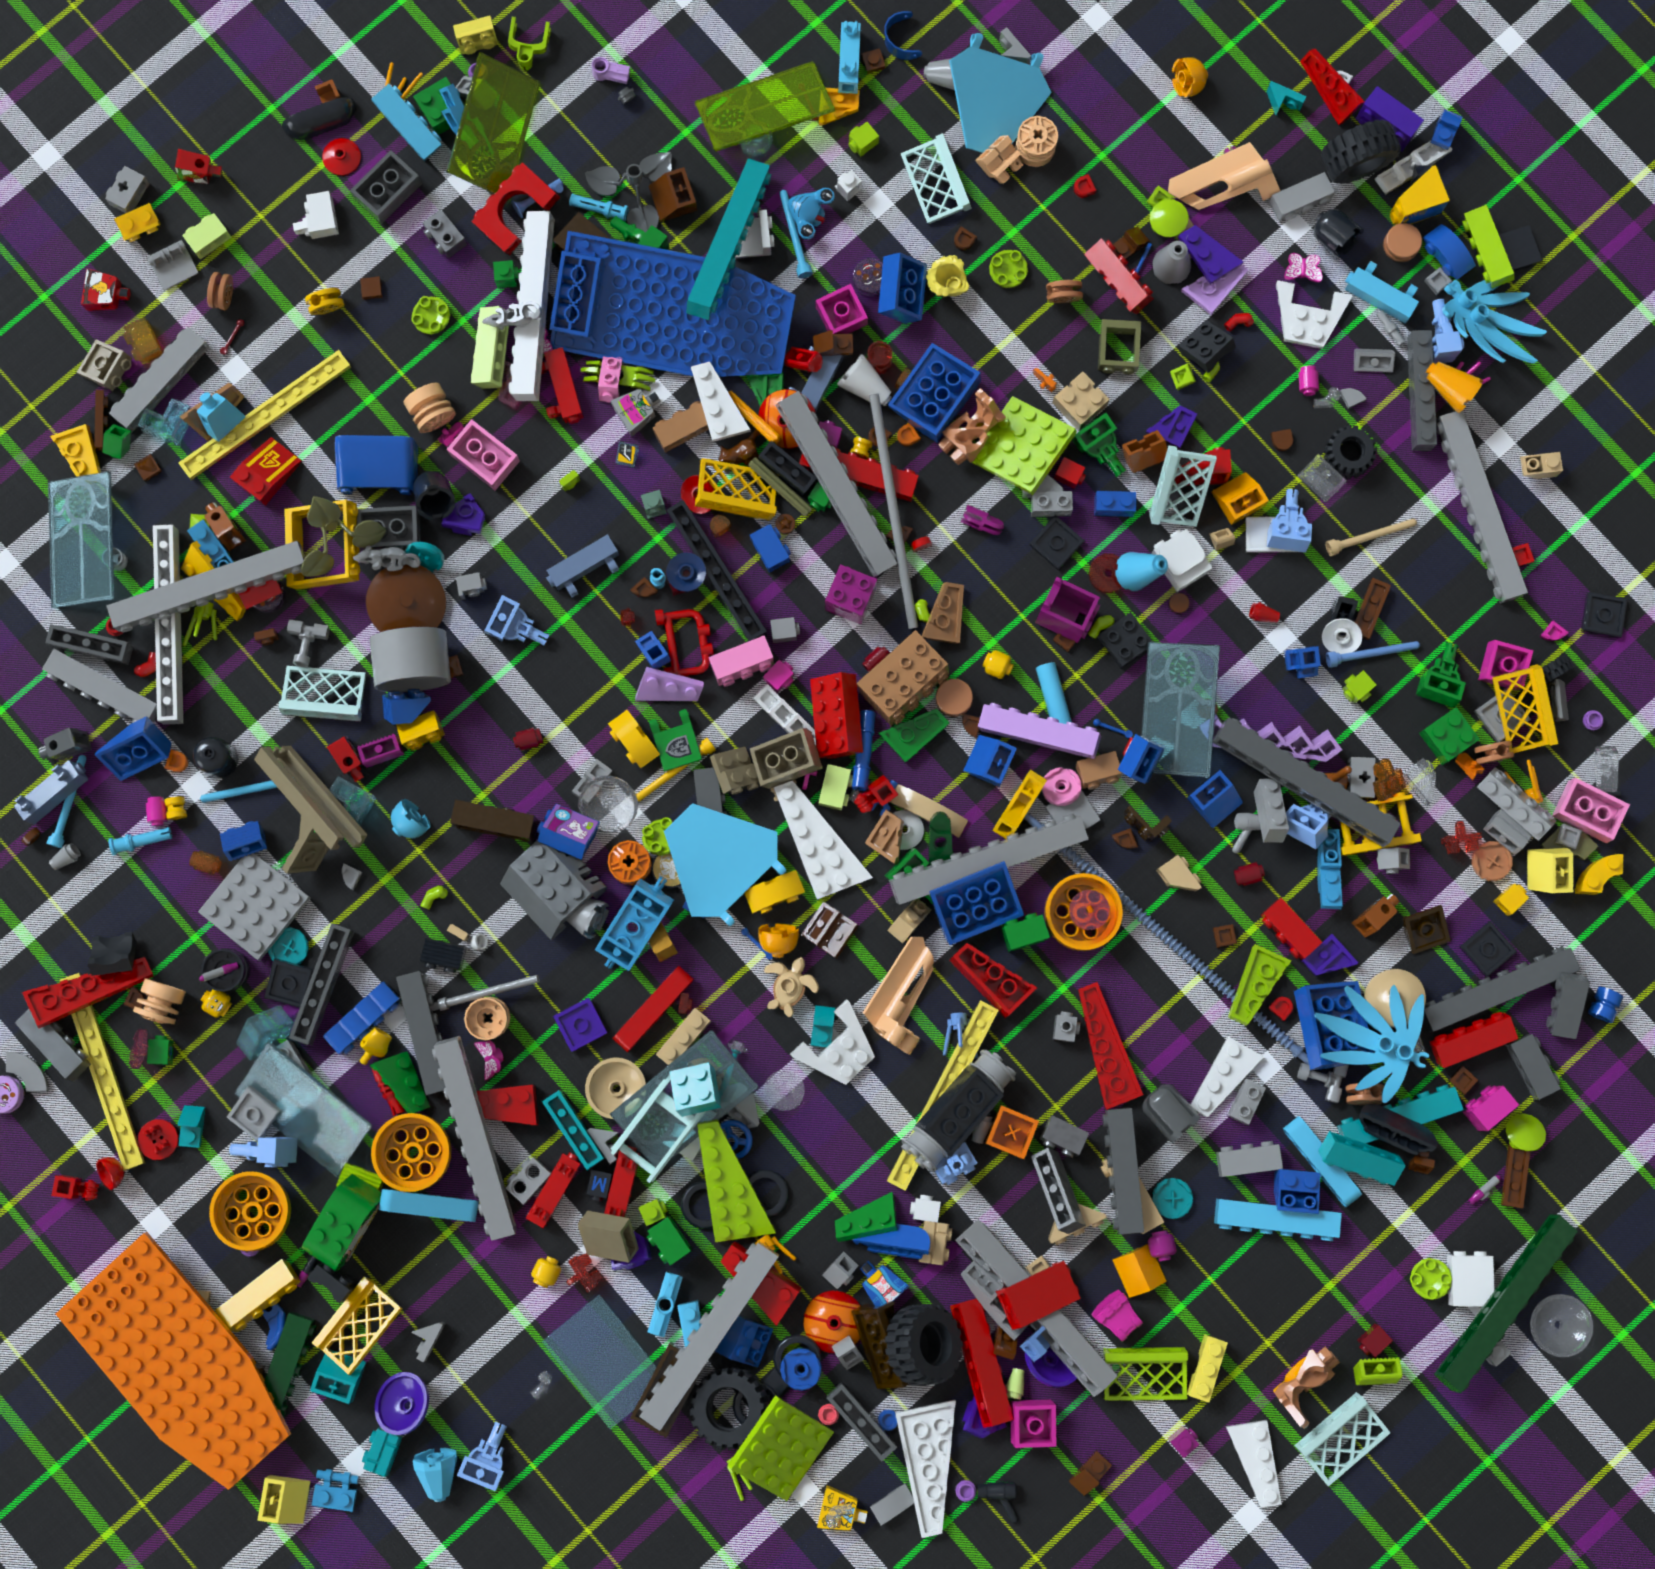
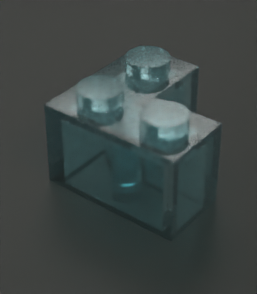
[137,398,191,447]
[329,776,376,827]
[236,1005,294,1061]

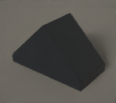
[1329,596,1358,634]

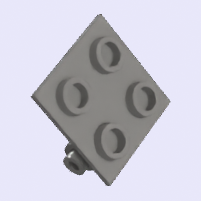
[147,240,199,291]

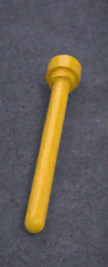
[634,738,716,802]

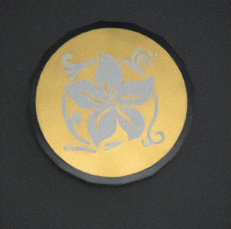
[651,853,681,889]

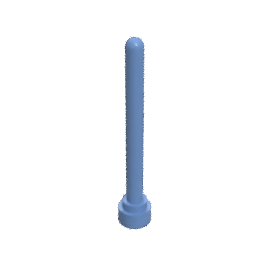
[1326,641,1420,668]

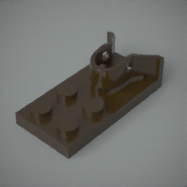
[851,1301,909,1389]
[630,1341,703,1438]

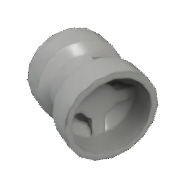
[103,548,128,571]

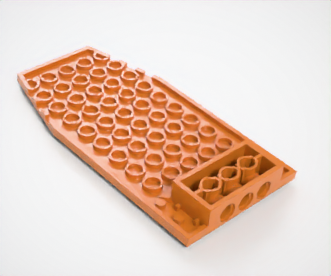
[55,1232,291,1490]

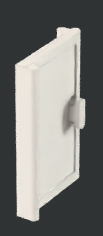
[1245,517,1298,552]

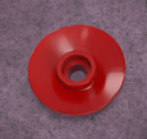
[322,138,361,176]
[681,475,717,514]

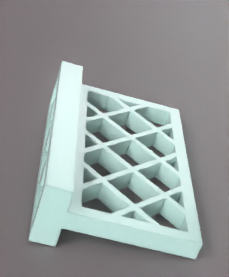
[901,133,972,224]
[1149,446,1217,527]
[278,666,366,721]
[1294,1392,1390,1487]

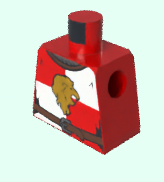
[175,149,222,184]
[81,269,131,311]
[327,736,365,782]

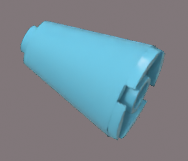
[1115,552,1168,591]

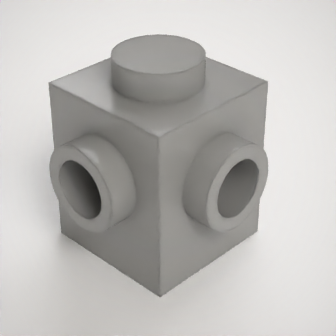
[1377,848,1410,874]
[1052,1012,1080,1042]
[822,1251,859,1289]

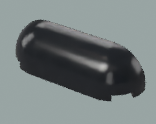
[282,97,356,141]
[1359,1104,1437,1155]

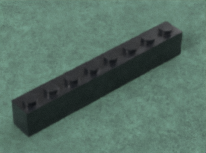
[667,500,767,642]

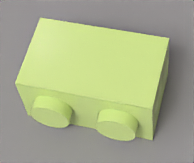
[182,213,232,260]
[819,764,853,811]

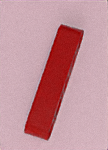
[613,966,694,1053]

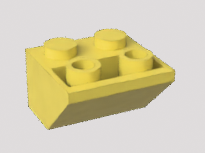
[453,16,498,55]
[1527,848,1573,893]
[258,1475,311,1524]

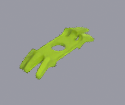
[581,361,656,391]

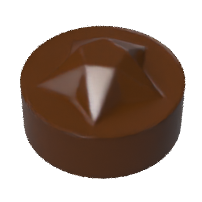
[775,514,795,535]

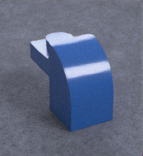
[1430,109,1463,150]
[635,631,671,670]

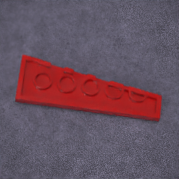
[22,957,154,1029]
[1078,982,1143,1110]

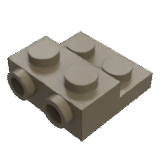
[76,339,132,391]
[710,747,759,795]

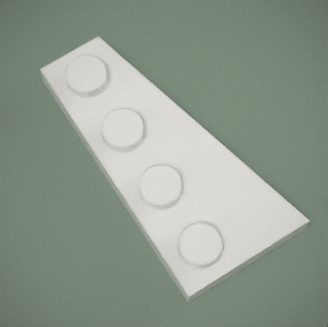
[691,362,750,442]
[1225,1420,1282,1508]

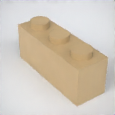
[656,1008,711,1065]

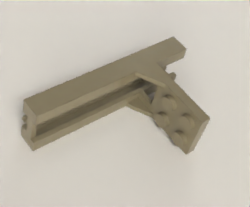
[254,746,367,874]

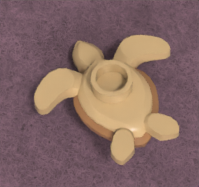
[764,957,819,1017]

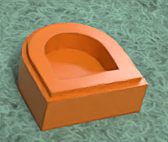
[897,423,920,446]
[164,749,189,772]

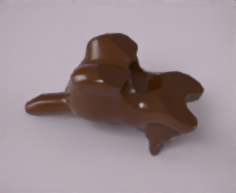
[718,429,760,472]

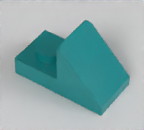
[1266,81,1306,115]
[811,1005,835,1048]
[177,1105,205,1148]

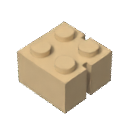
[1052,372,1110,431]

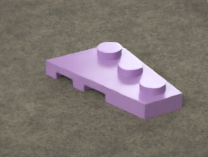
[1181,265,1248,315]
[635,667,704,701]

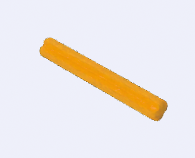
[728,391,781,444]

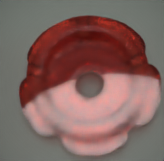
[620,607,635,627]

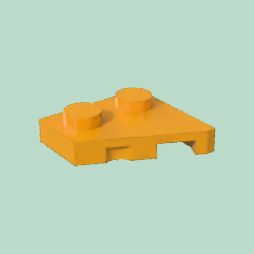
[819,88,860,126]

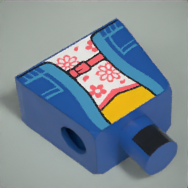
[860,1261,909,1306]

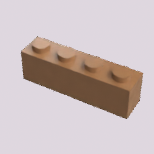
[653,401,709,453]

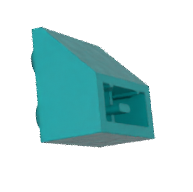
[310,1349,367,1404]

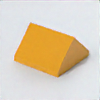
[1112,1244,1166,1298]

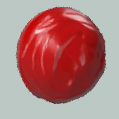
[96,1157,125,1190]

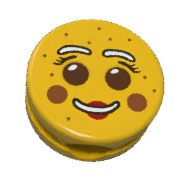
[305,288,344,315]

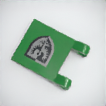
[649,709,702,772]

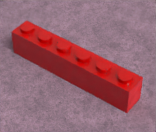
[799,447,919,502]
[950,1298,1014,1428]

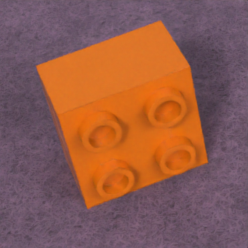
[985,1105,1039,1159]

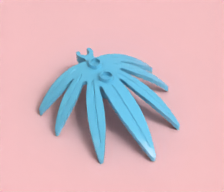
[1442,279,1547,364]
[1314,985,1429,1103]

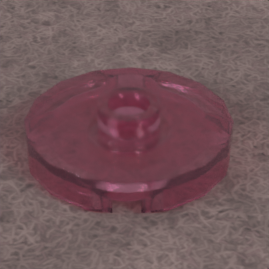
[1069,890,1110,930]
[129,1029,148,1069]

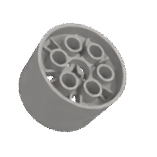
[370,627,451,692]

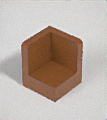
[315,79,341,104]

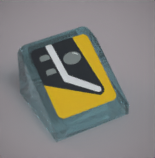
[615,441,639,468]

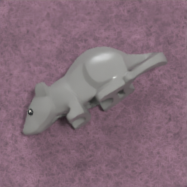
[482,301,542,330]
[353,546,421,571]

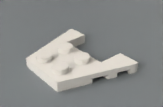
[1276,281,1352,349]
[790,999,875,1085]

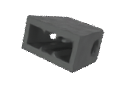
[38,728,92,760]

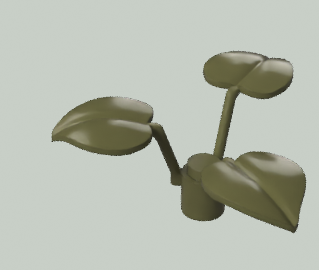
[301,496,386,577]

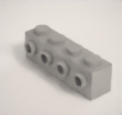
[1477,767,1557,841]

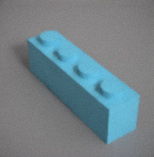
[371,84,442,162]

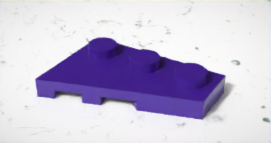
[1178,225,1243,285]

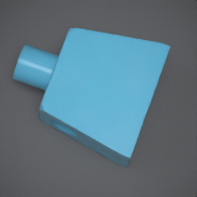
[197,392,246,442]

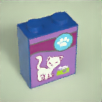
[537,804,600,860]

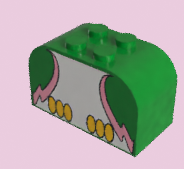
[301,1173,381,1271]

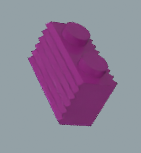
[357,734,404,768]

